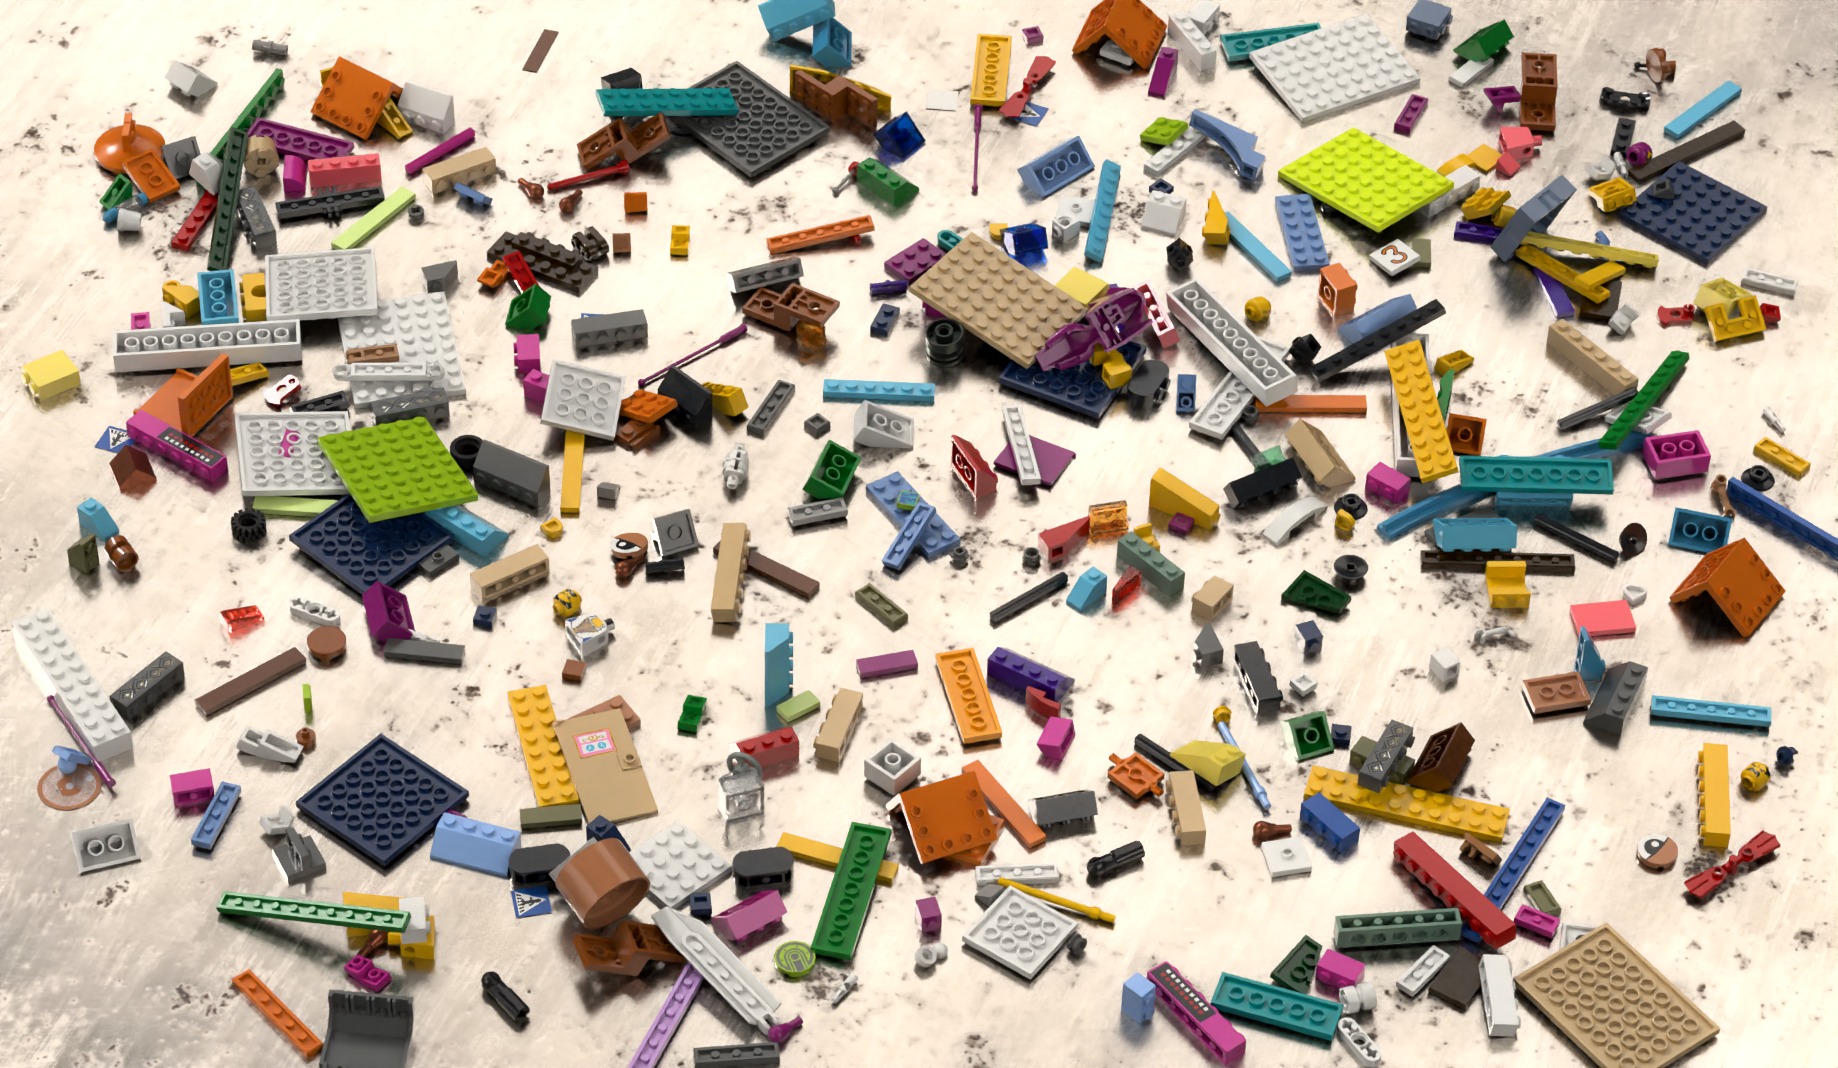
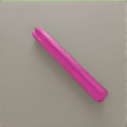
[405,127,475,174]

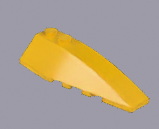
[790,64,892,111]

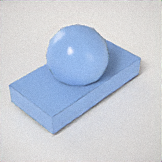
[52,745,91,774]

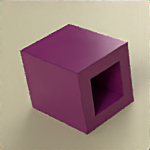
[915,897,942,932]

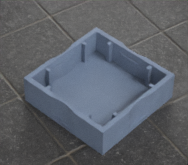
[1490,175,1577,262]

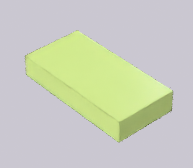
[776,690,820,723]

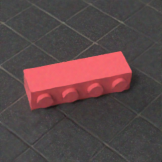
[308,153,382,188]
[1132,279,1180,349]

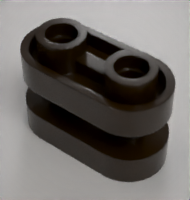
[571,226,609,261]

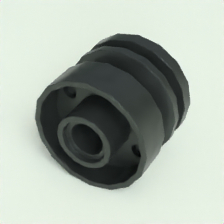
[925,318,965,368]

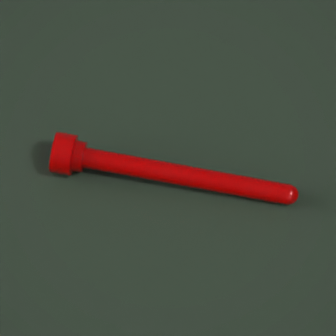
[547,160,630,190]

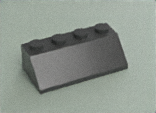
[473,439,550,507]
[1583,661,1648,736]

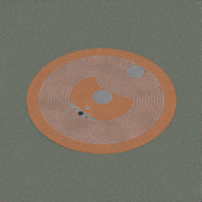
[37,763,101,810]

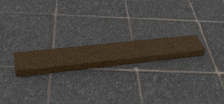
[1628,120,1746,184]
[1420,550,1575,572]

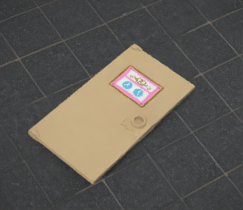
[552,708,658,824]

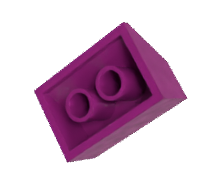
[362,581,415,643]

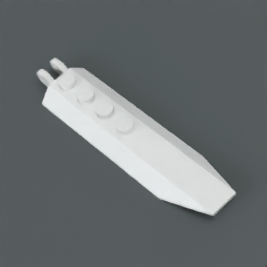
[651,906,782,1036]

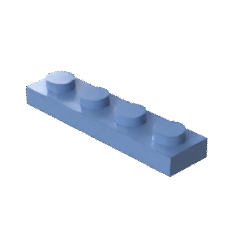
[881,502,936,570]
[191,781,241,849]

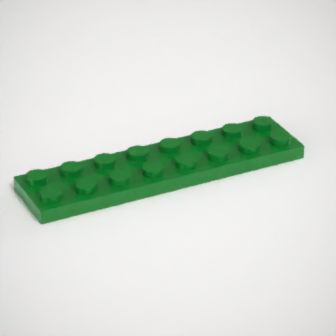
[810,822,892,960]

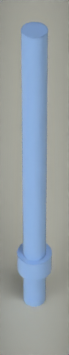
[1218,721,1271,810]

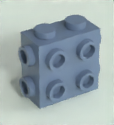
[1406,0,1453,40]

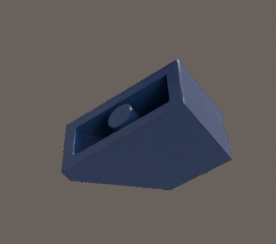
[586,815,631,852]

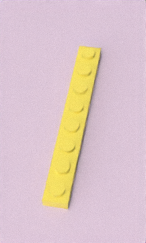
[1520,231,1659,268]

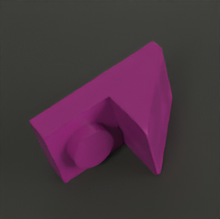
[1483,86,1522,114]

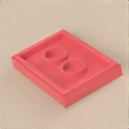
[1569,600,1636,636]

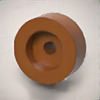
[296,727,316,748]

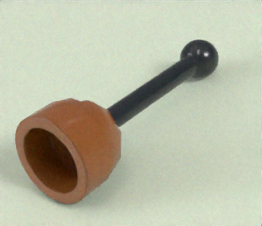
[1634,61,1676,75]

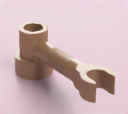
[1710,474,1736,520]

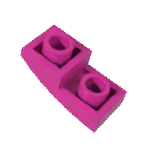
[344,954,391,992]

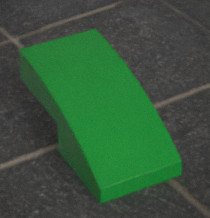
[677,695,707,732]

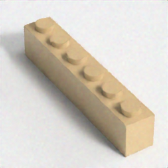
[1547,318,1639,396]
[711,523,751,622]

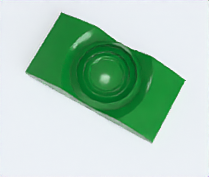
[1437,369,1455,423]

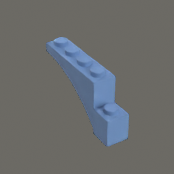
[1189,109,1266,181]

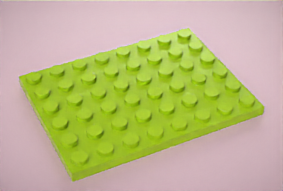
[317,417,478,523]

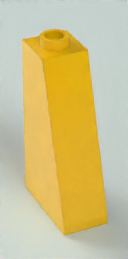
[1149,467,1221,530]
[342,892,403,937]

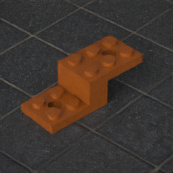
[1520,52,1558,131]
[795,69,878,129]
[576,112,671,170]
[742,283,840,332]
[572,921,686,976]

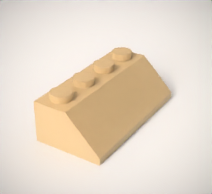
[1285,419,1356,488]

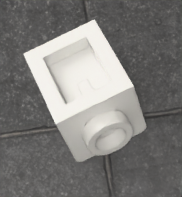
[1608,303,1639,335]

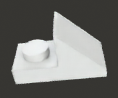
[161,301,186,328]

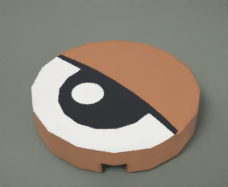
[610,533,648,559]
[1637,834,1678,869]

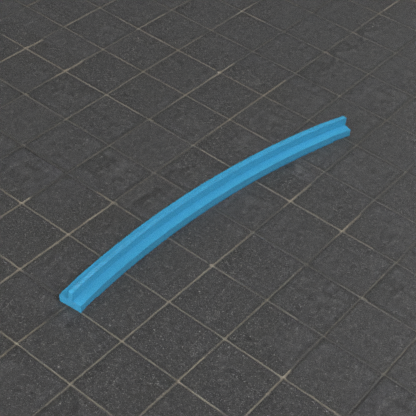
[1377,431,1651,540]

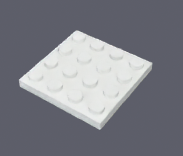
[540,359,626,441]
[629,820,732,909]
[962,885,1078,979]

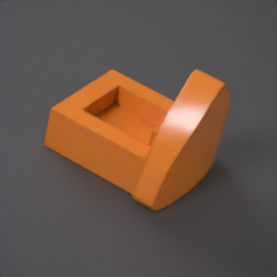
[623,192,648,213]

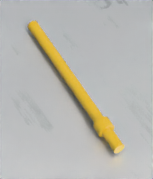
[998,877,1116,924]

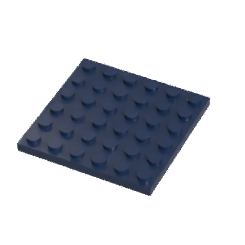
[1618,161,1767,265]
[999,322,1147,419]
[289,493,454,594]
[296,733,469,866]

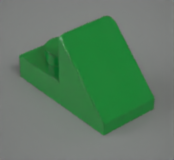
[99,173,132,210]

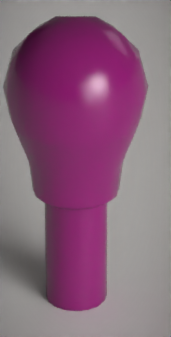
[768,1016,803,1044]

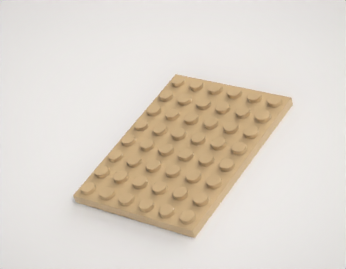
[909,232,1089,369]
[1513,922,1720,1068]

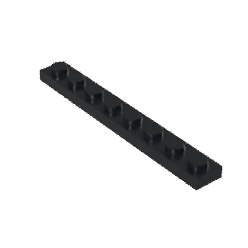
[1309,299,1446,383]

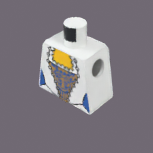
[565,613,615,657]

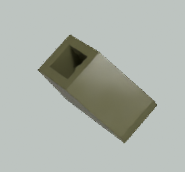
[67,533,99,573]

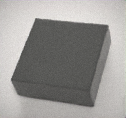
[804,413,830,435]

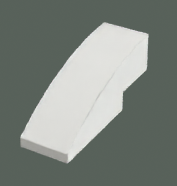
[236,725,304,763]

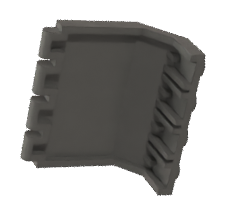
[319,989,415,1068]

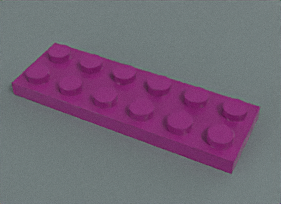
[247,117,354,161]

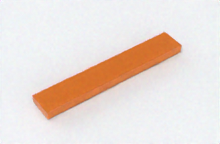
[766,215,875,255]
[1254,395,1367,413]
[961,760,1046,849]
[232,969,324,1059]

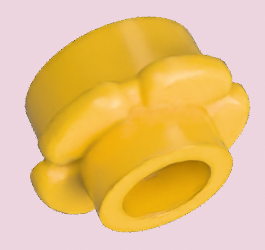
[1212,706,1232,723]

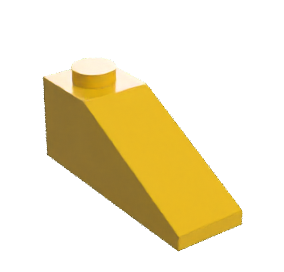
[377,97,413,139]

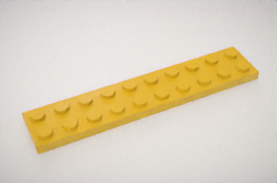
[1384,339,1459,484]
[1303,765,1510,843]

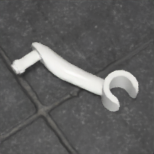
[1474,627,1517,644]

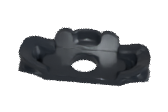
[1600,87,1650,109]

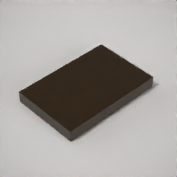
[1579,280,1622,321]
[1428,947,1482,1009]

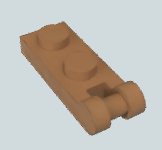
[345,344,399,364]

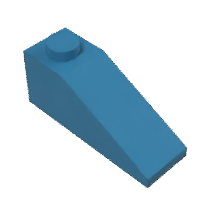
[1574,626,1606,681]

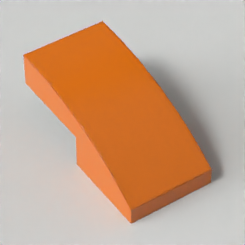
[477,260,510,288]

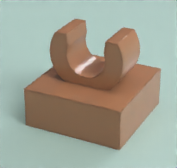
[612,233,631,252]

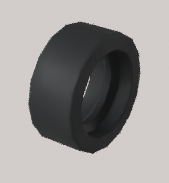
[450,435,483,469]

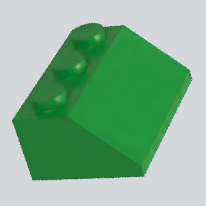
[1453,19,1514,62]
[857,157,919,206]
[802,439,862,499]

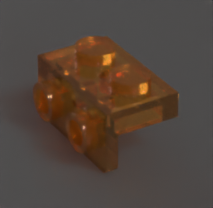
[795,320,827,355]
[1088,500,1129,535]

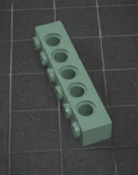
[1333,908,1462,948]

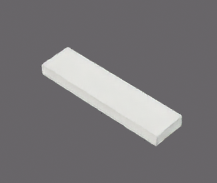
[975,863,1059,886]

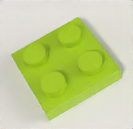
[1139,117,1189,146]

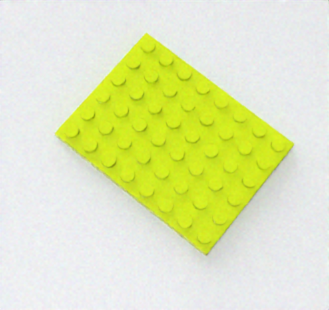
[1278,127,1454,232]

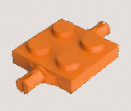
[1107,752,1165,799]

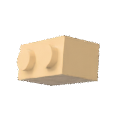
[1191,575,1234,621]

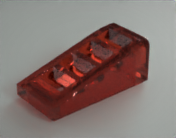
[1112,565,1141,605]
[219,605,264,633]

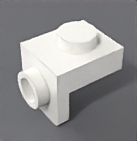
[1585,156,1617,181]
[259,805,295,835]

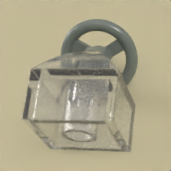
[718,752,764,823]

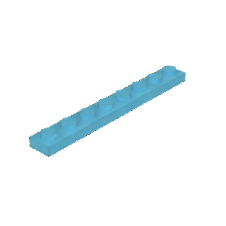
[1084,159,1121,263]

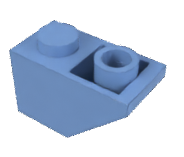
[1176,374,1197,412]

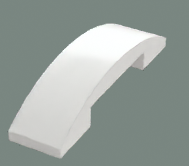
[1262,497,1328,546]

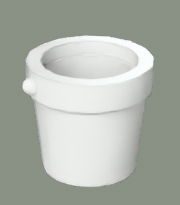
[117,208,142,232]

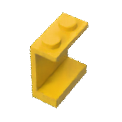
[1485,561,1531,608]

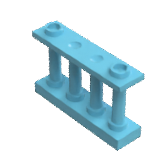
[1495,455,1573,506]

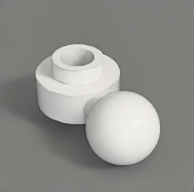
[914,943,948,967]

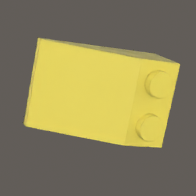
[1693,278,1753,319]
[1170,740,1246,786]

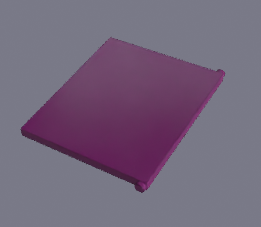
[993,435,1077,486]

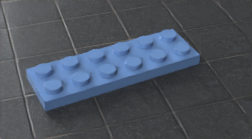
[1275,194,1330,272]
[866,471,961,559]

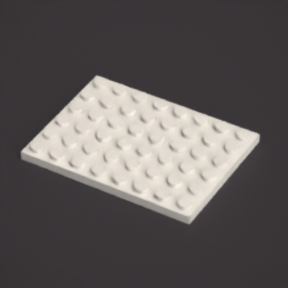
[1249,13,1421,123]
[337,291,466,409]

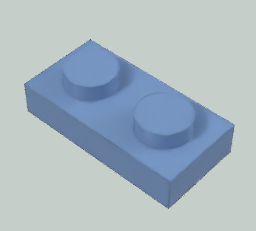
[454,182,493,206]

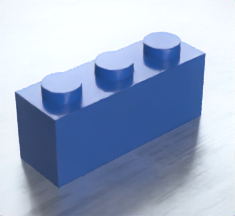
[1300,792,1360,853]

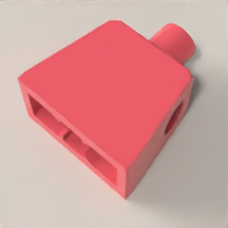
[1498,127,1542,160]

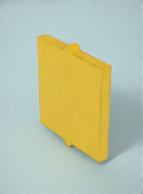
[1467,143,1502,173]

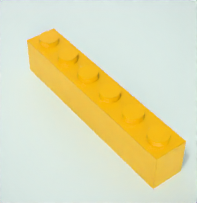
[1697,743,1731,848]

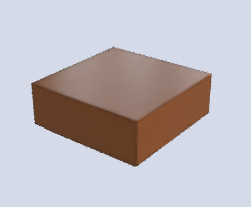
[562,659,586,681]

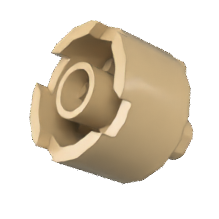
[243,135,279,178]

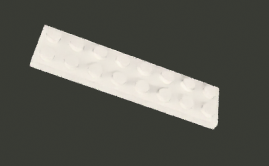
[1189,337,1290,440]

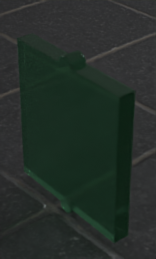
[1250,445,1286,472]

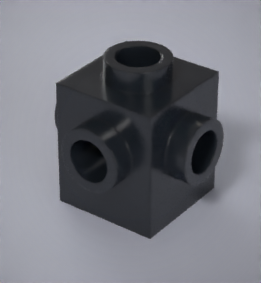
[1166,238,1193,271]
[1288,333,1322,364]

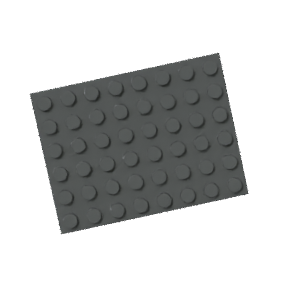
[667,61,830,178]

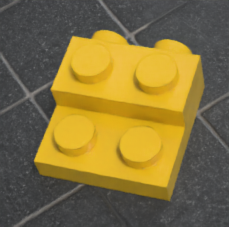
[1588,177,1637,212]
[1461,187,1512,220]

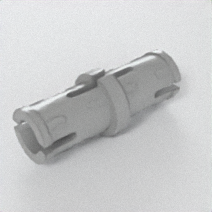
[252,39,288,56]

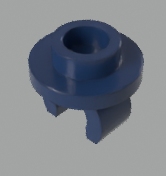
[1776,746,1798,766]

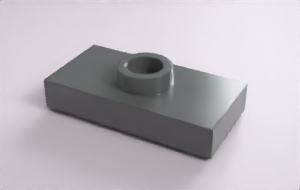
[417,544,459,577]

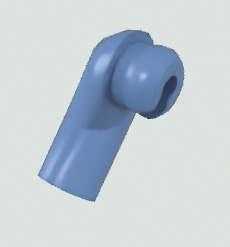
[1595,230,1610,246]

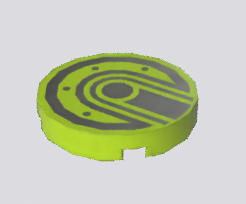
[774,941,816,977]

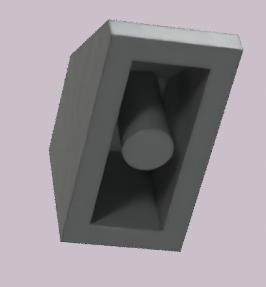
[421,260,458,294]
[1192,623,1224,668]

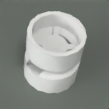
[1339,982,1377,1015]

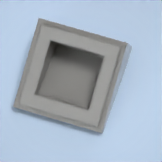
[597,482,620,500]
[975,883,1004,907]

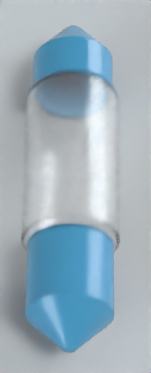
[102,193,148,223]

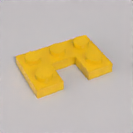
[1704,295,1767,343]

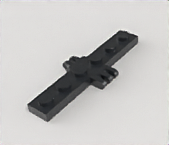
[275,186,385,219]

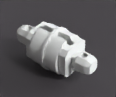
[722,444,749,489]

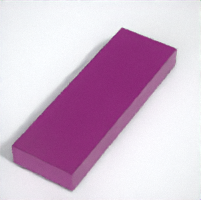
[1394,94,1428,133]
[856,650,918,678]

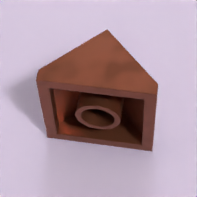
[109,445,157,490]

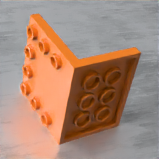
[1072,0,1168,70]
[310,56,403,140]
[133,353,233,437]
[1669,537,1786,637]
[886,770,998,864]

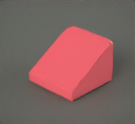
[1496,152,1520,176]

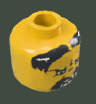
[552,589,582,617]
[1741,762,1771,791]

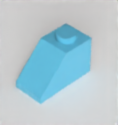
[77,497,119,541]
[1066,566,1107,612]

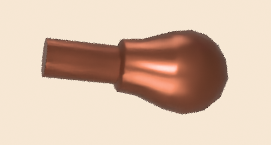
[517,178,544,200]
[559,189,583,213]
[615,554,645,578]
[1252,821,1292,839]
[356,930,388,957]

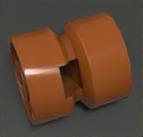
[104,535,139,572]

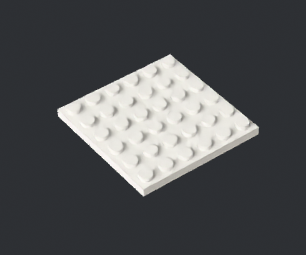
[265,247,378,321]
[234,411,350,496]

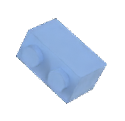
[1121,972,1156,1024]

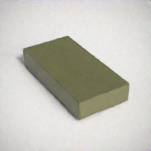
[1412,238,1431,268]
[1523,880,1562,916]

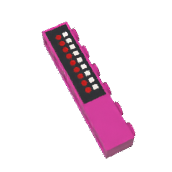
[126,410,228,482]
[1146,961,1246,1065]

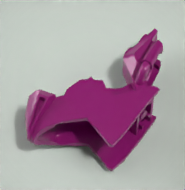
[1034,287,1153,371]

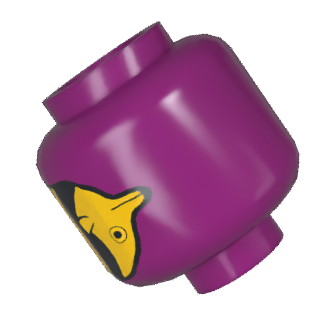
[1626,142,1653,166]

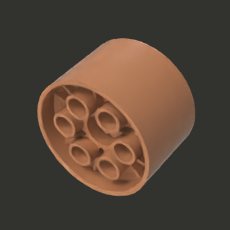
[555,838,650,930]

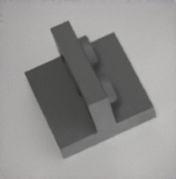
[160,136,201,179]
[651,509,699,556]
[272,827,326,882]

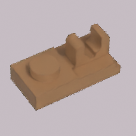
[1459,832,1502,866]

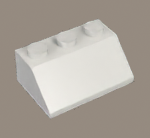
[398,80,455,134]
[70,818,141,872]

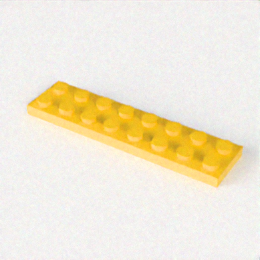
[507,685,579,807]

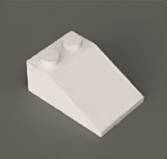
[853,400,914,448]

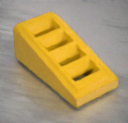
[1434,349,1475,376]

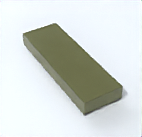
[855,583,908,628]
[519,804,582,829]

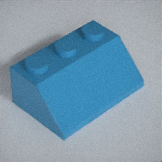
[812,17,852,67]
[1668,507,1733,553]

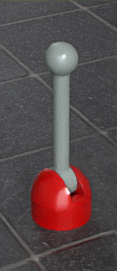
[832,161,859,194]

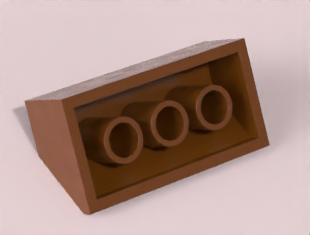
[1407,722,1475,792]

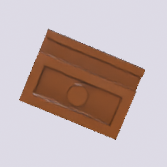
[615,419,660,451]

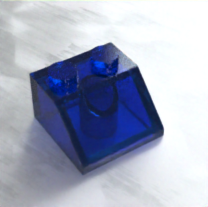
[873,111,926,159]
[999,223,1048,257]

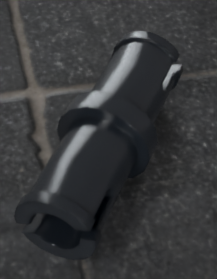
[645,557,685,575]

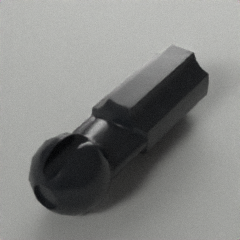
[1087,840,1145,876]
[481,971,530,1022]

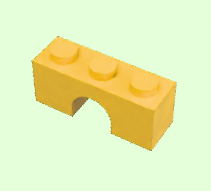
[239,273,267,322]
[1089,343,1132,389]

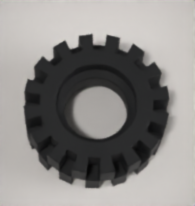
[231,508,267,543]

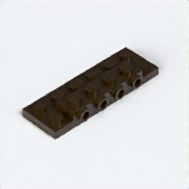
[487,231,598,293]

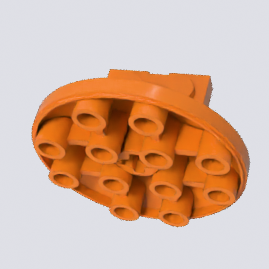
[94,113,165,175]

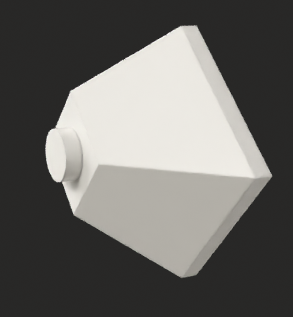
[189,152,223,196]

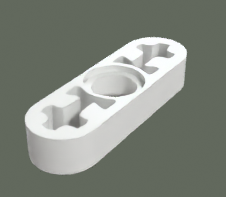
[288,596,340,627]
[1337,1017,1382,1067]

